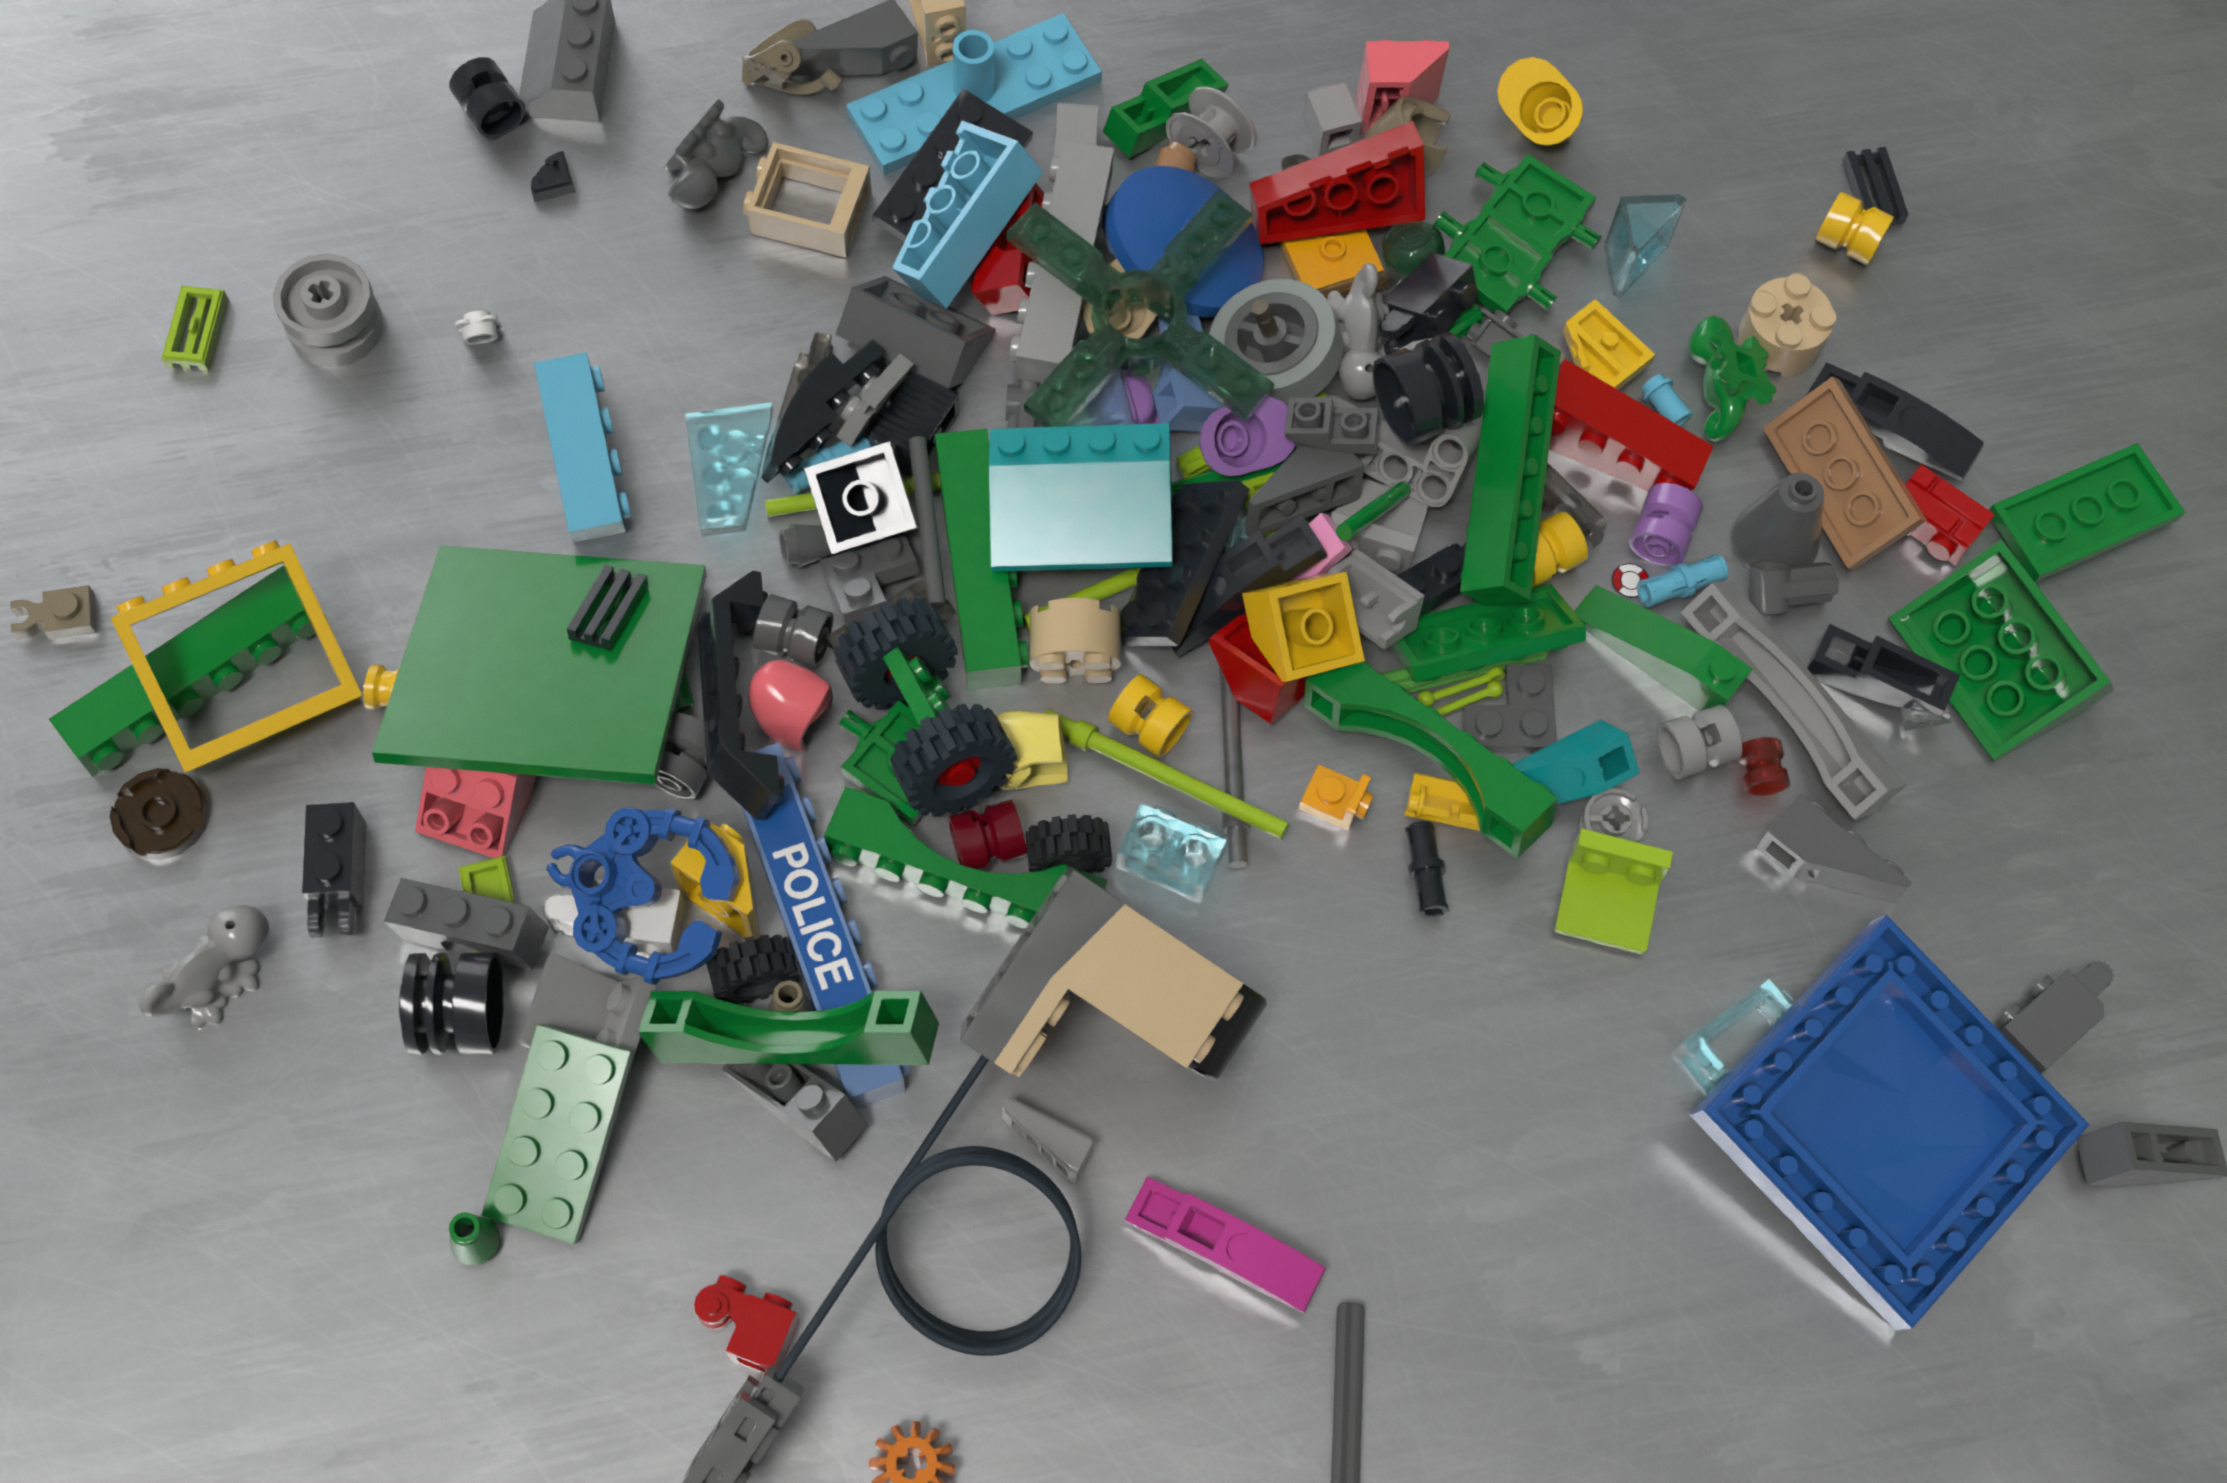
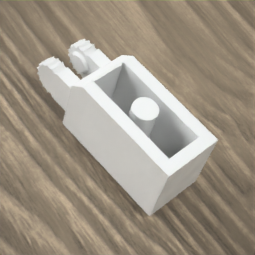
[543,879,686,958]

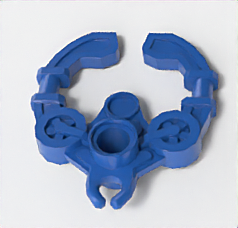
[546,808,740,985]

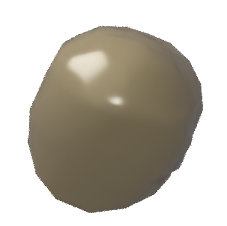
[1363,96,1450,177]

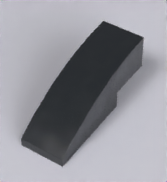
[1806,624,1960,715]

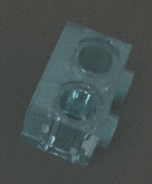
[1116,804,1226,904]

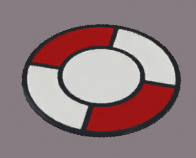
[1612,563,1649,598]

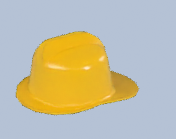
[1497,57,1583,146]

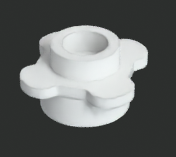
[454,310,502,345]

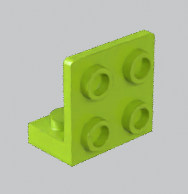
[1554,828,1673,955]

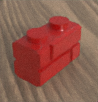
[1905,464,1995,566]

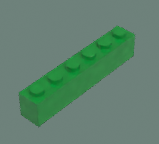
[1460,334,1561,606]
[935,428,1029,691]
[49,565,328,777]

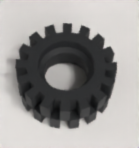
[1025,814,1113,874]
[706,934,799,1004]

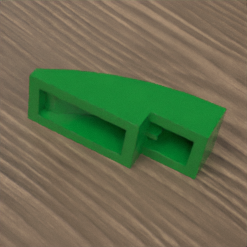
[1102,59,1229,158]

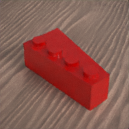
[1249,121,1425,244]

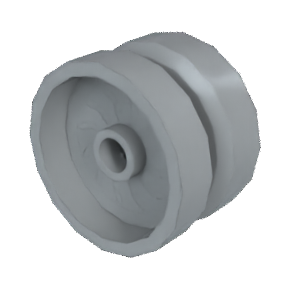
[273,253,383,368]

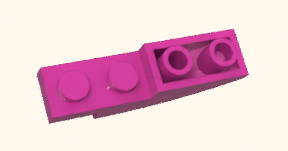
[1125,1176,1326,1314]

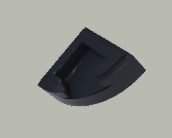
[531,151,575,203]

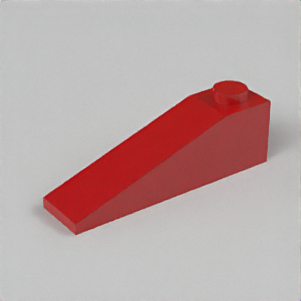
[1209,614,1361,724]

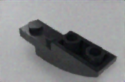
[761,339,885,484]
[1806,362,1984,481]
[1171,515,1327,658]

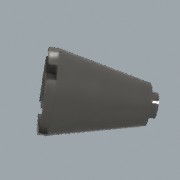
[1731,473,1824,570]

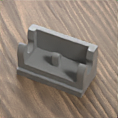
[1327,549,1425,650]

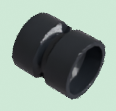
[449,57,526,138]

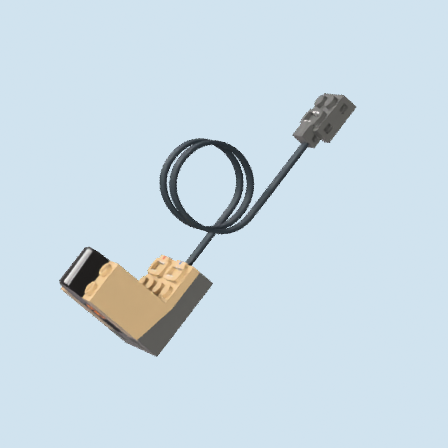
[682,866,1267,1483]

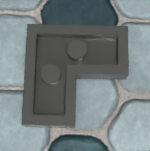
[820,534,919,628]
[1462,664,1557,754]

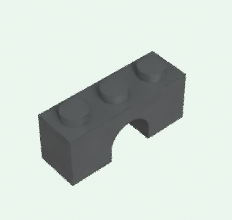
[384,878,549,970]

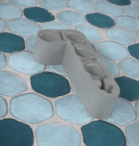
[1323,395,1480,507]

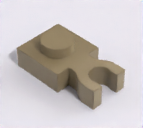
[10,585,96,640]

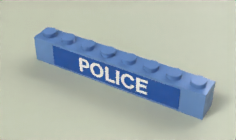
[740,743,910,1109]

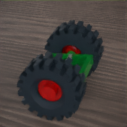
[834,598,1017,817]

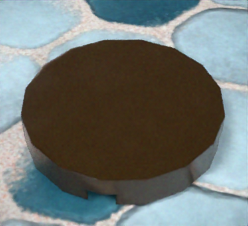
[109,768,209,860]

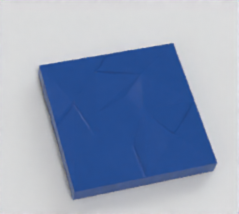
[1689,914,2090,1330]

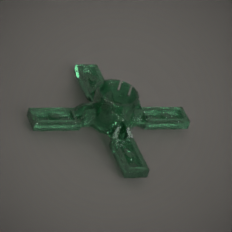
[1007,189,1275,427]

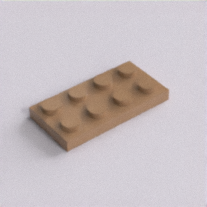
[1762,376,1927,570]

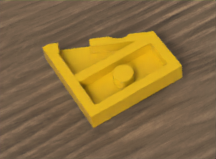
[1562,299,1656,390]

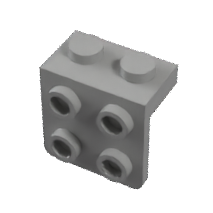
[1331,479,1428,574]

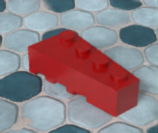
[1549,359,1714,492]

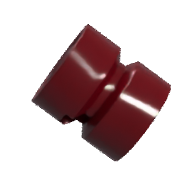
[948,799,1027,870]

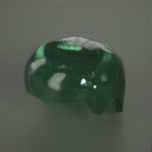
[1382,221,1445,282]

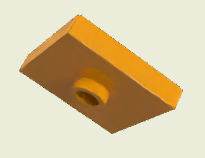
[1279,229,1387,299]

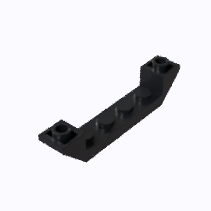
[697,571,784,820]

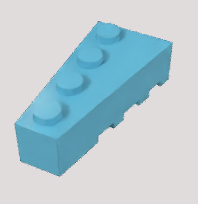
[892,121,1043,309]
[534,352,631,543]

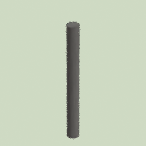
[908,436,946,608]

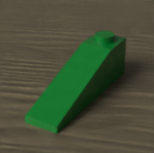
[1574,585,1753,711]

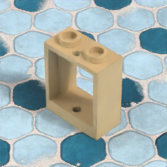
[909,0,966,66]
[743,142,872,258]

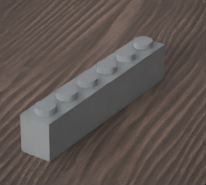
[1009,140,1114,387]

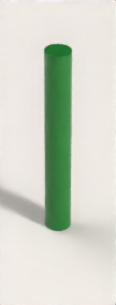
[1336,481,1411,541]

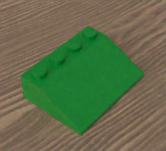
[1888,540,2114,761]

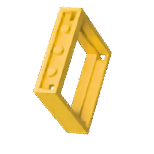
[110,540,363,773]

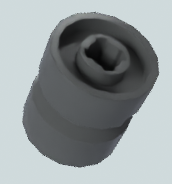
[753,594,834,668]
[655,713,708,799]

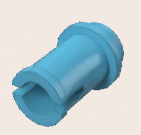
[1641,374,1693,426]

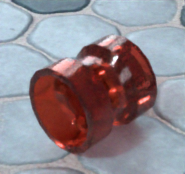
[1739,737,1791,797]

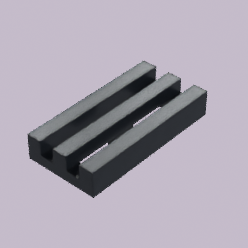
[1843,147,1909,225]
[567,565,648,651]

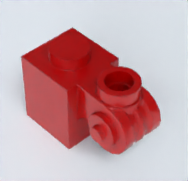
[694,1275,800,1373]

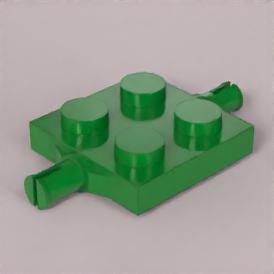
[1475,154,1602,254]
[1433,205,1557,314]
[839,700,968,826]

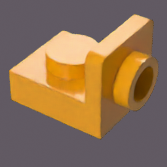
[1299,764,1374,831]

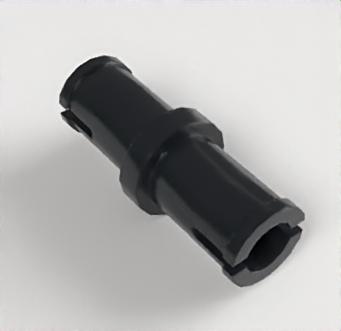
[1405,821,1449,918]

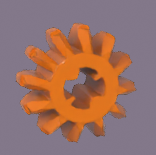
[869,1421,956,1483]

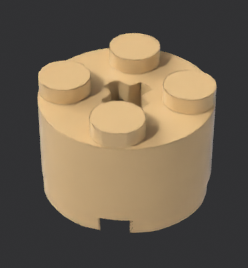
[1738,273,1837,377]
[1030,598,1121,684]

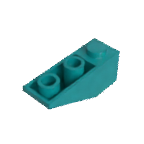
[1512,719,1640,804]

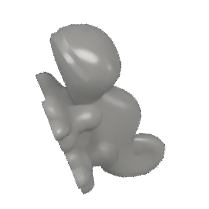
[1327,263,1389,399]
[139,905,269,1029]

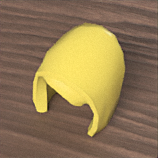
[996,710,1068,790]

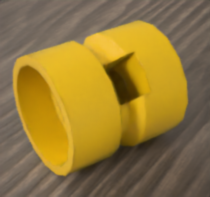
[1815,191,1894,266]
[1532,511,1588,588]
[1107,674,1194,759]

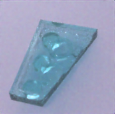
[685,402,773,537]

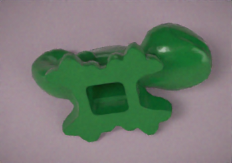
[1688,315,1776,442]

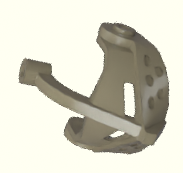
[742,18,842,95]

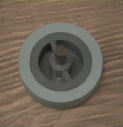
[1208,279,1343,406]

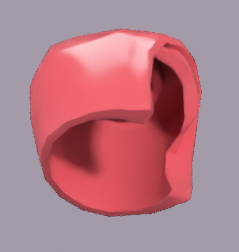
[748,659,833,752]

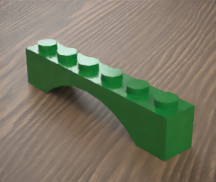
[1304,661,1558,859]
[824,786,1108,929]
[638,990,939,1065]

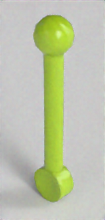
[1417,667,1505,707]
[1435,680,1504,716]

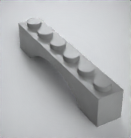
[1681,581,1907,820]

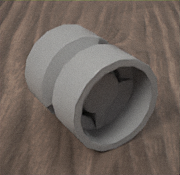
[1657,704,1742,779]

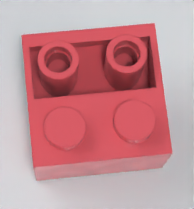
[1357,40,1450,133]
[415,767,536,858]

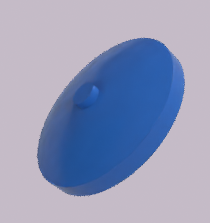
[1106,166,1264,317]

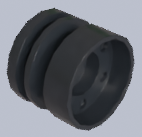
[1372,331,1484,446]
[399,952,504,1055]

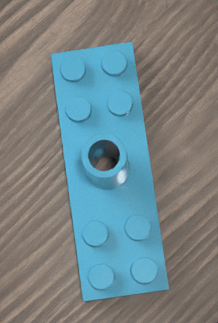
[846,13,1102,175]

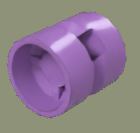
[1629,483,1703,566]

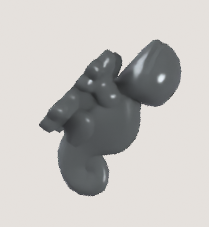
[663,99,769,209]

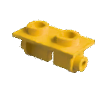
[1405,772,1480,831]

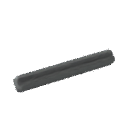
[1331,1302,1365,1483]

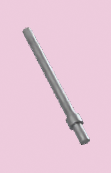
[1219,666,1250,868]

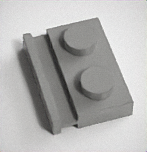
[836,354,914,447]

